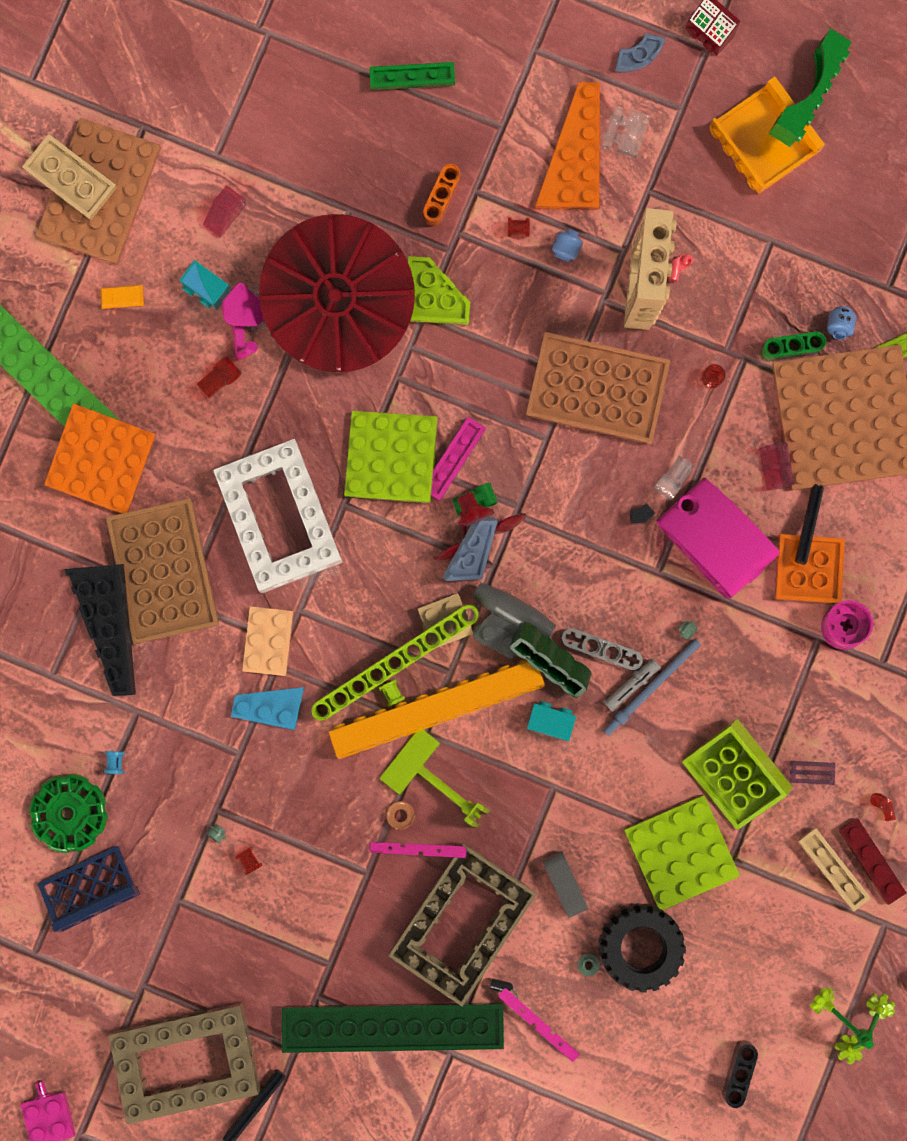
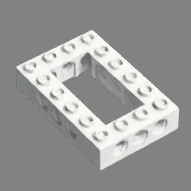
[213,439,343,593]

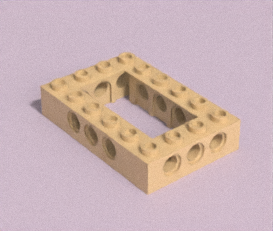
[624,208,677,331]

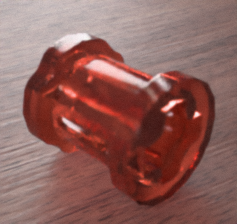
[507,218,530,237]
[235,846,263,875]

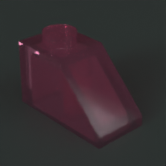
[203,185,246,238]

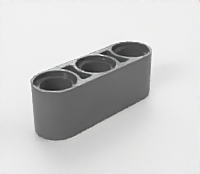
[542,851,588,918]

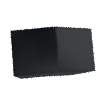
[629,503,655,525]

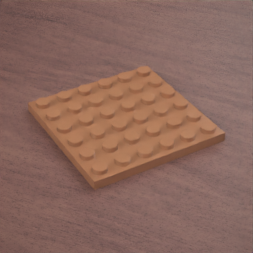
[772,345,907,491]

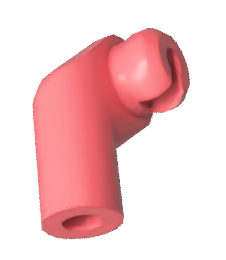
[668,254,693,282]

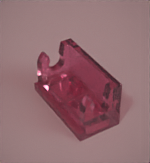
[760,442,794,491]

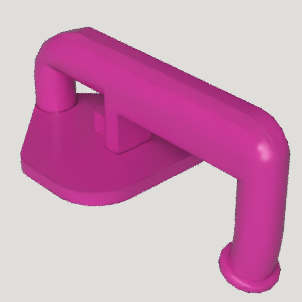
[222,283,263,360]

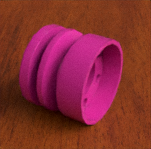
[821,600,873,650]

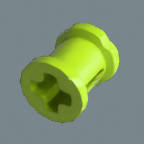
[379,679,405,707]

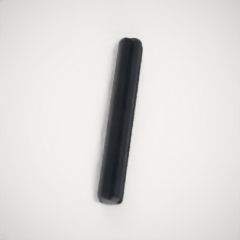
[795,484,824,565]
[223,1070,286,1141]

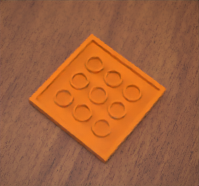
[44,403,156,514]

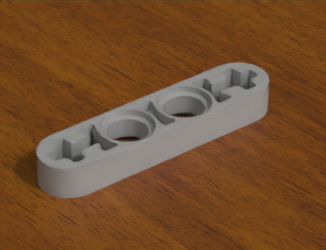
[561,628,643,670]

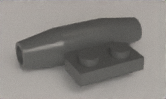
[472,582,556,660]

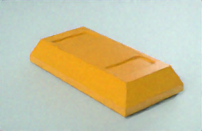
[100,284,144,309]

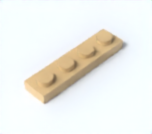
[797,827,871,911]

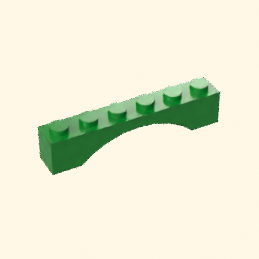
[768,28,852,147]

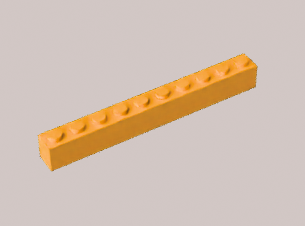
[329,659,545,759]

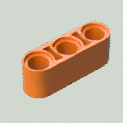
[423,164,460,227]

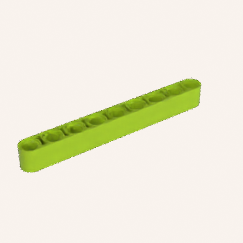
[312,604,479,721]

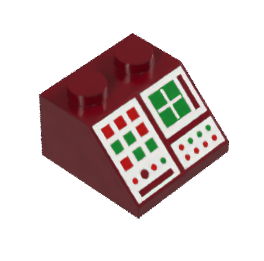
[686,0,741,56]

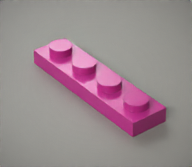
[431,417,486,501]

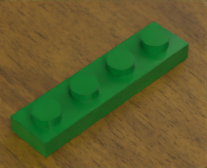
[369,62,455,90]

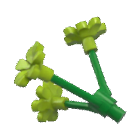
[810,987,895,1065]

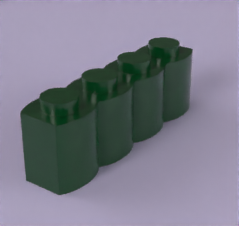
[510,622,592,698]

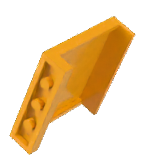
[709,76,825,194]

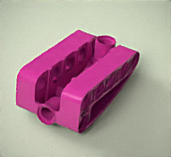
[656,478,780,599]

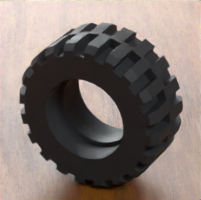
[599,903,686,993]

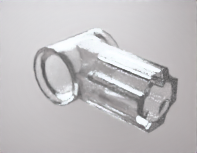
[653,456,694,501]

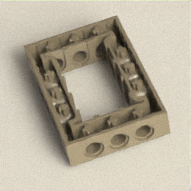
[388,842,537,1007]
[108,1001,261,1125]

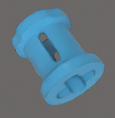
[104,751,125,774]

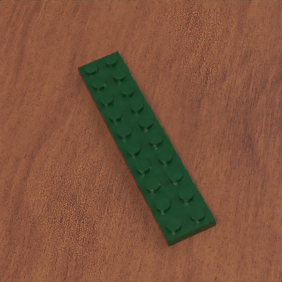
[282,1003,504,1053]

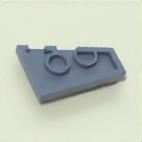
[442,517,498,581]

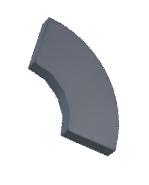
[615,33,665,73]

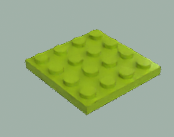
[344,411,438,503]
[624,795,740,910]

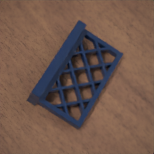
[38,846,141,933]

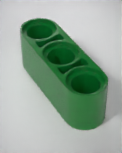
[761,332,826,361]

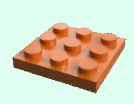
[775,534,845,604]

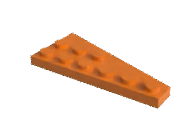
[535,82,600,209]

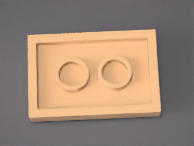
[242,606,294,676]

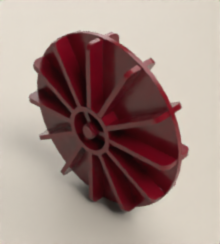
[259,214,415,372]

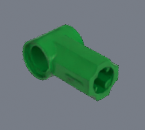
[452,483,498,516]

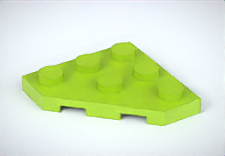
[408,256,470,325]

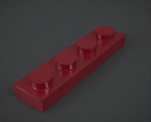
[838,818,907,905]

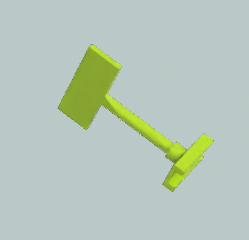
[379,730,490,828]

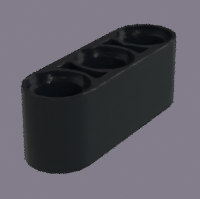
[722,1040,758,1108]

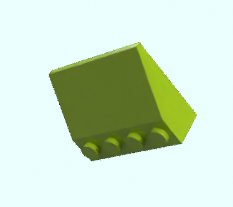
[682,718,792,830]

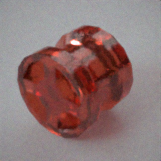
[702,364,725,388]

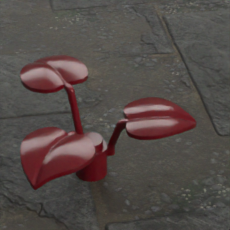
[433,492,526,560]

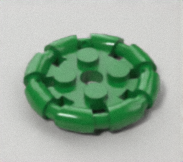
[29,774,108,853]

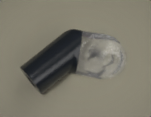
[490,978,518,1006]

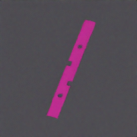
[370,842,466,858]
[498,988,580,1062]

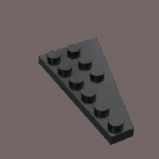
[64,564,136,696]

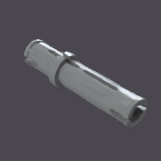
[603,658,661,712]

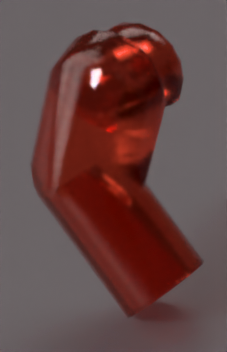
[870,793,896,821]

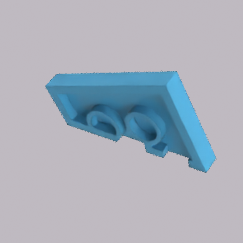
[231,687,304,730]

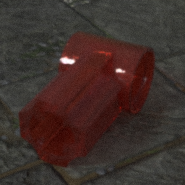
[197,356,242,399]

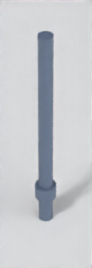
[603,639,701,736]

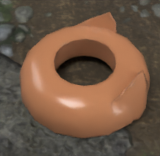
[387,801,416,830]

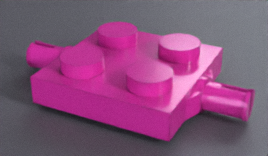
[21,1080,76,1141]

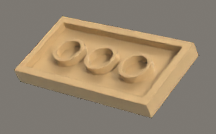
[22,134,117,220]

